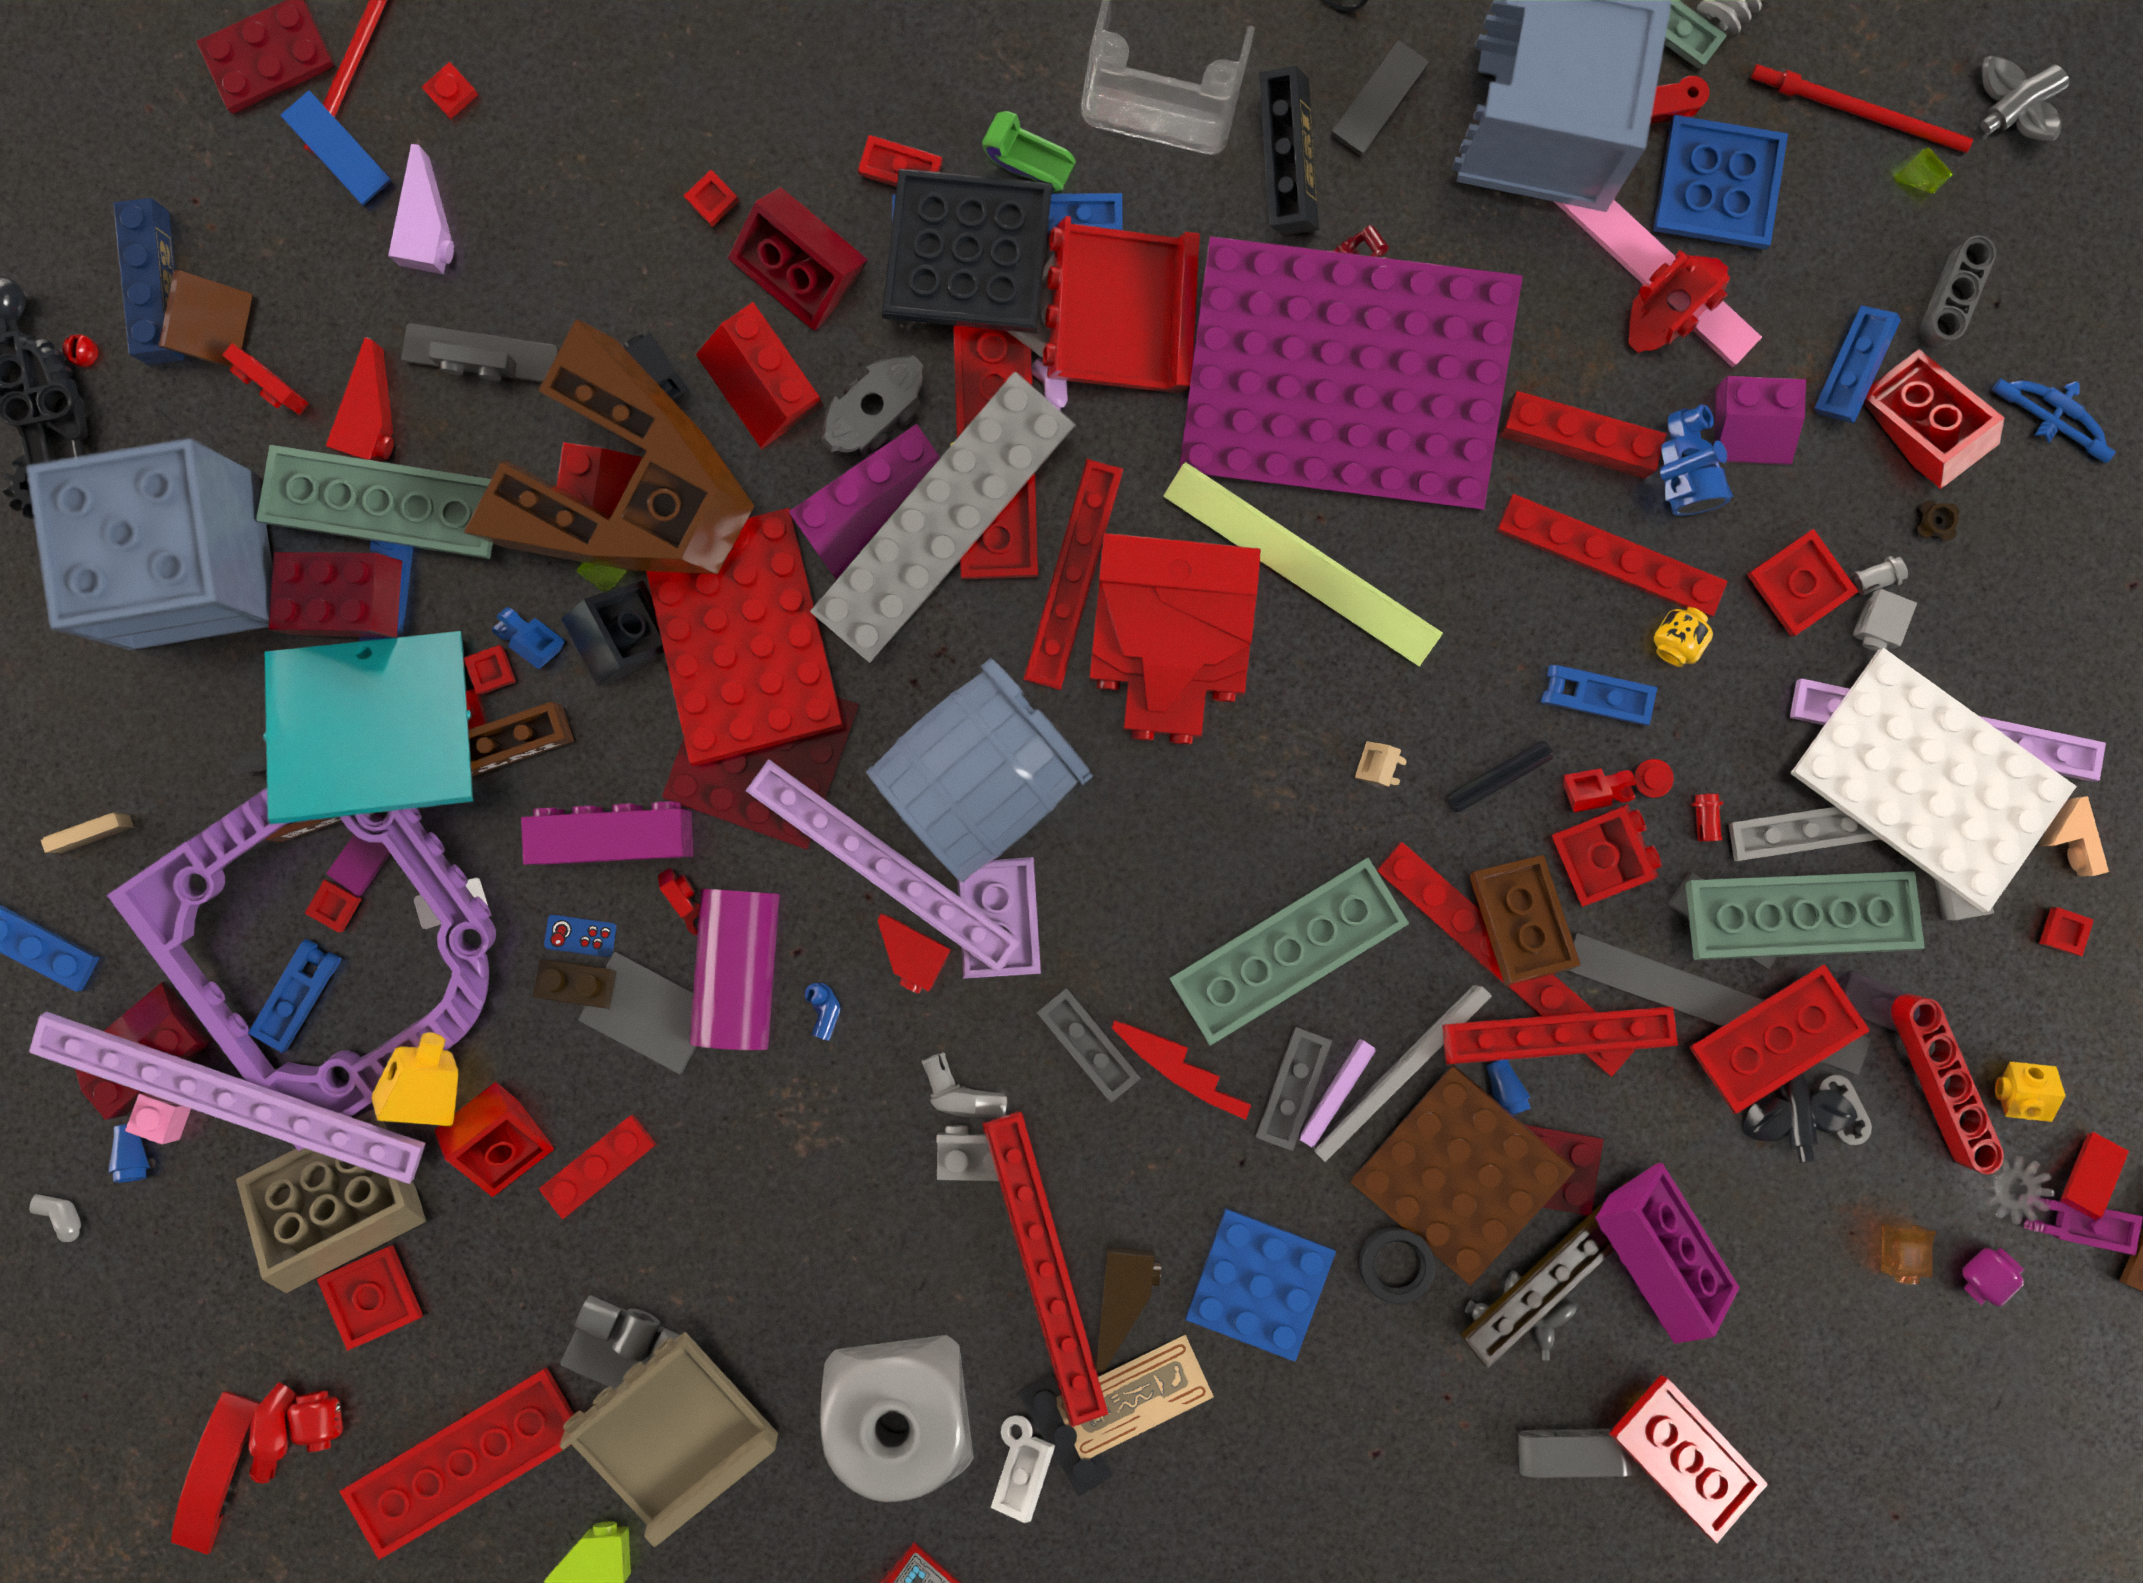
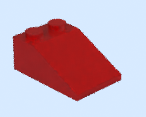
[1864,349,2004,489]
[556,442,643,516]

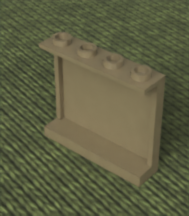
[559,1332,778,1548]

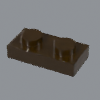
[533,959,617,1009]

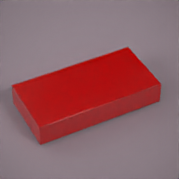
[2060,1132,2129,1220]

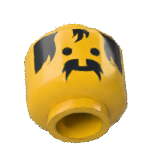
[1654,607,1713,667]

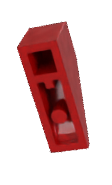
[326,337,394,462]

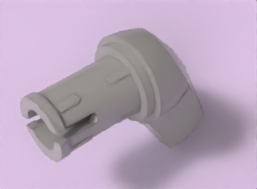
[921,1052,1007,1118]

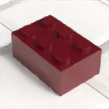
[268,552,402,638]

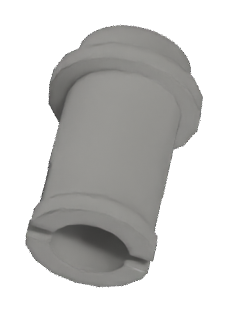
[1853,556,1908,596]

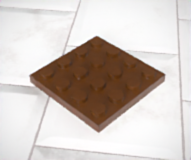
[1350,1064,1575,1286]

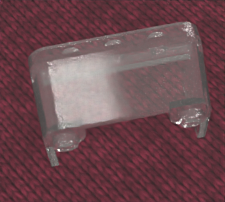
[1081,0,1255,154]

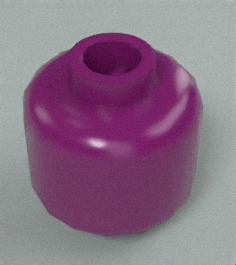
[1962,1247,2024,1306]

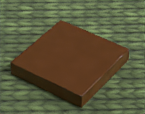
[158,270,252,368]

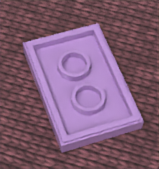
[957,857,1041,978]

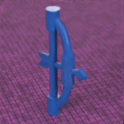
[1991,378,2115,464]

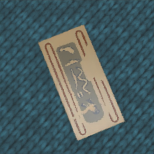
[1056,1335,1214,1459]

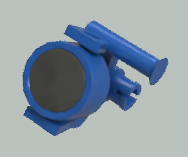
[1660,404,1733,515]

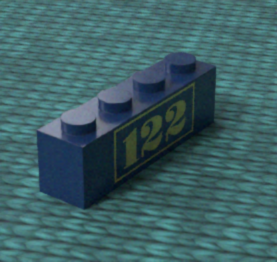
[113,198,184,365]

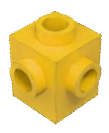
[1995,1062,2066,1122]

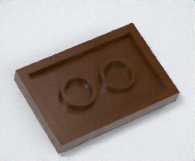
[1469,855,1581,986]

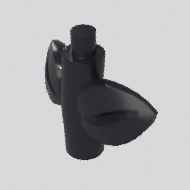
[1744,1073,1858,1164]

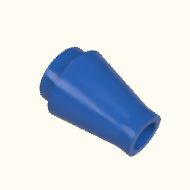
[1486,1060,1531,1115]
[108,1124,150,1183]

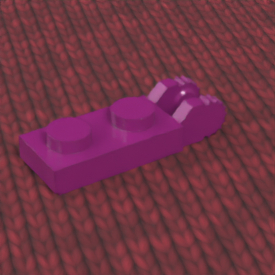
[2024,1195,2143,1255]

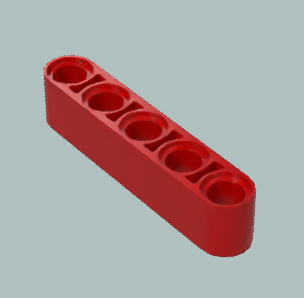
[1891,994,2004,1174]

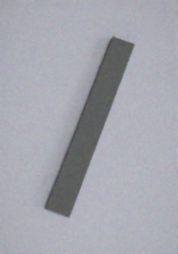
[1568,933,1871,1075]

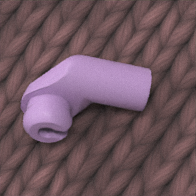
[1032,357,1068,410]

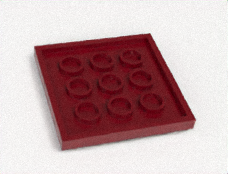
[661,696,861,850]

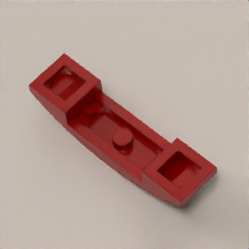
[171,1391,260,1555]

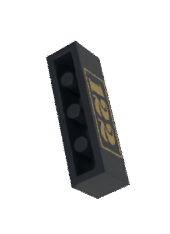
[1259,66,1319,236]

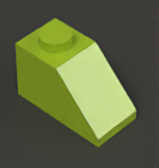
[544,1521,631,1583]

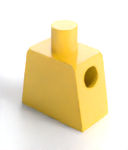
[371,1032,458,1126]

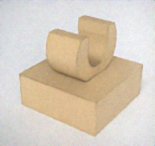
[1355,741,1406,787]

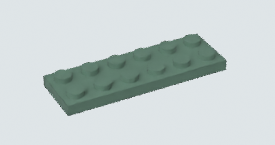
[256,445,493,559]
[1169,858,1409,1046]
[1685,871,1925,960]

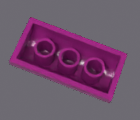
[689,888,780,1050]

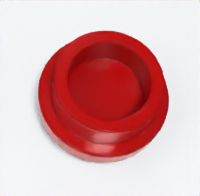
[1634,759,1674,798]

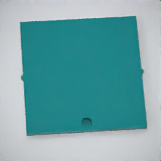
[263,631,473,825]

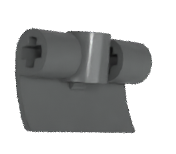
[560,1295,697,1389]

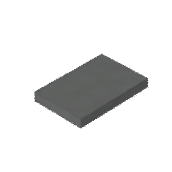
[578,951,697,1075]

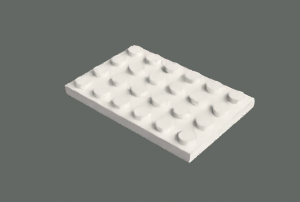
[1790,648,2077,913]

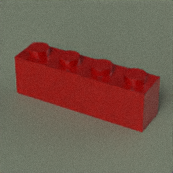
[1498,391,1667,479]

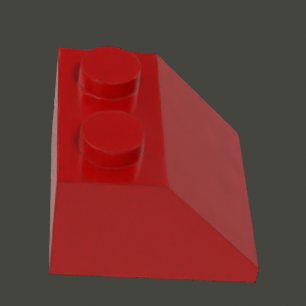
[434,1082,554,1197]

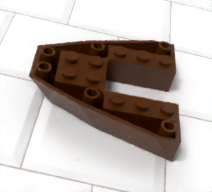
[464,319,754,574]

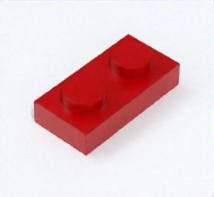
[858,135,943,187]

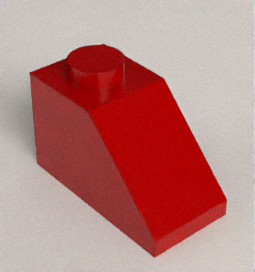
[877,913,952,994]

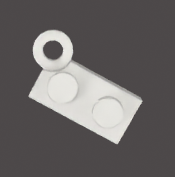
[991,1415,1055,1523]

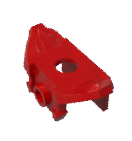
[1628,250,1730,353]

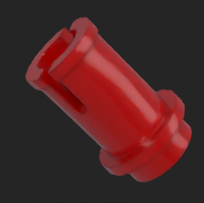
[1692,793,1724,841]

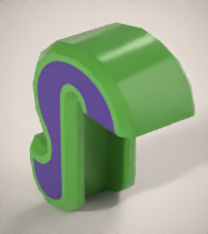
[982,111,1076,192]

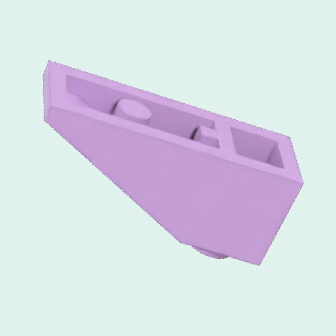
[388,144,454,274]

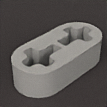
[1813,1074,1872,1145]

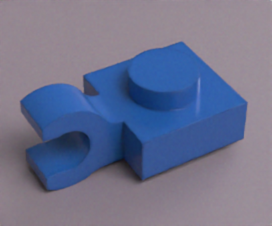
[492,607,565,669]

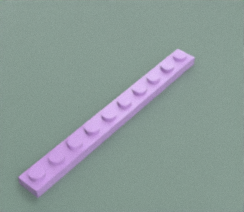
[29,1012,425,1184]

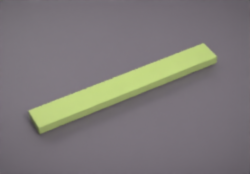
[1163,462,1442,666]

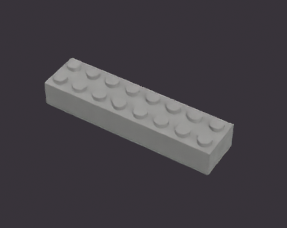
[810,372,1076,663]

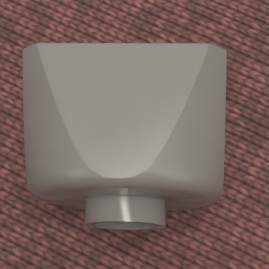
[820,1335,974,1502]

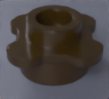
[1917,500,1959,541]

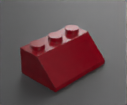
[728,187,868,331]
[75,982,214,1120]

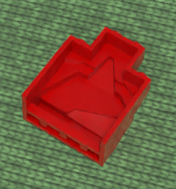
[1090,533,1261,744]

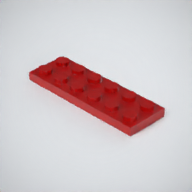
[340,1367,574,1560]

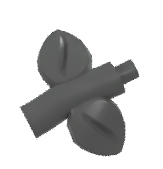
[1980,56,2069,141]

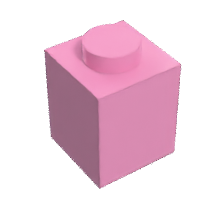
[125,1093,191,1144]

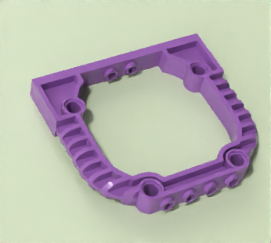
[107,788,496,1151]

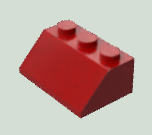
[695,302,824,449]

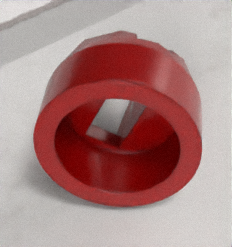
[62,334,98,367]

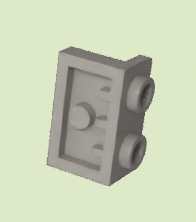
[936,1125,999,1181]

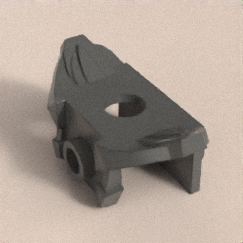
[821,355,924,456]

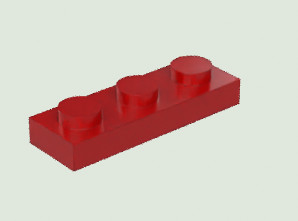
[539,1114,657,1219]

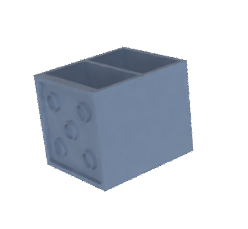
[27,439,273,650]

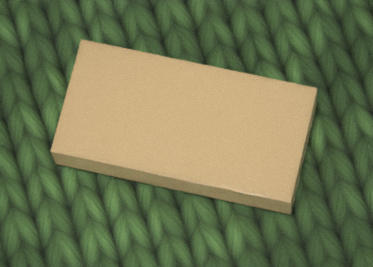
[41,812,134,854]

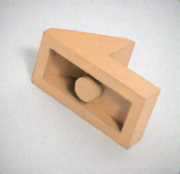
[2039,796,2109,876]

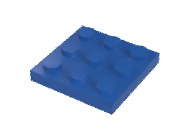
[1653,115,1788,249]
[1185,1208,1336,1362]

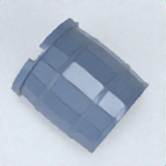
[866,658,1093,883]

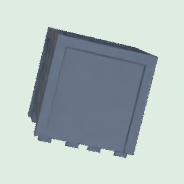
[1451,0,1672,212]

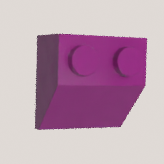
[1714,376,1806,465]

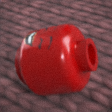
[287,1390,343,1452]

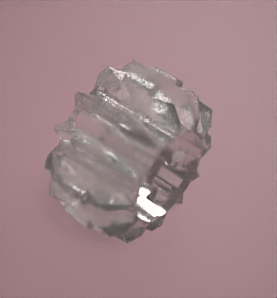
[1982,1156,2055,1224]

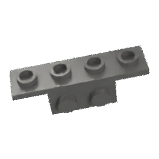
[401,323,559,383]

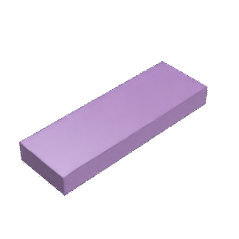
[1298,1039,1375,1147]

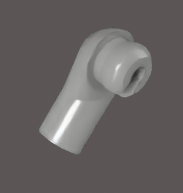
[29,1194,81,1242]

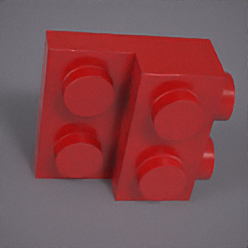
[1552,804,1662,907]

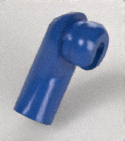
[805,983,840,1041]

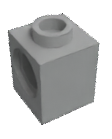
[1852,589,1917,652]

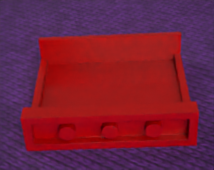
[1042,216,1200,393]

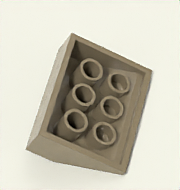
[236,1109,426,1293]

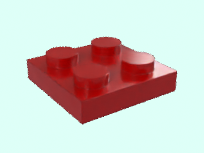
[1747,529,1859,637]
[317,1244,423,1351]

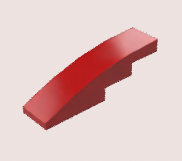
[1111,1019,1251,1120]

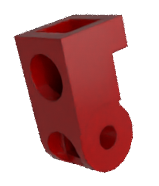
[1650,76,1709,125]

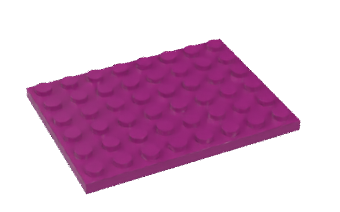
[1179,236,1523,509]

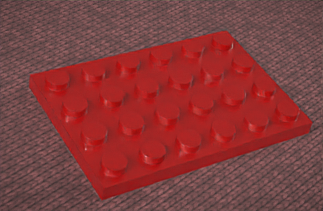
[646,508,844,767]

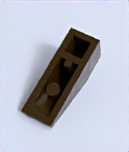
[1096,1246,1161,1372]

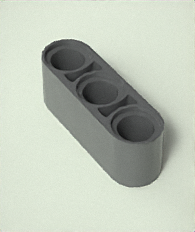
[1919,235,1996,349]
[1518,1429,1633,1478]

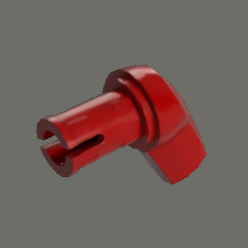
[249,1383,297,1483]

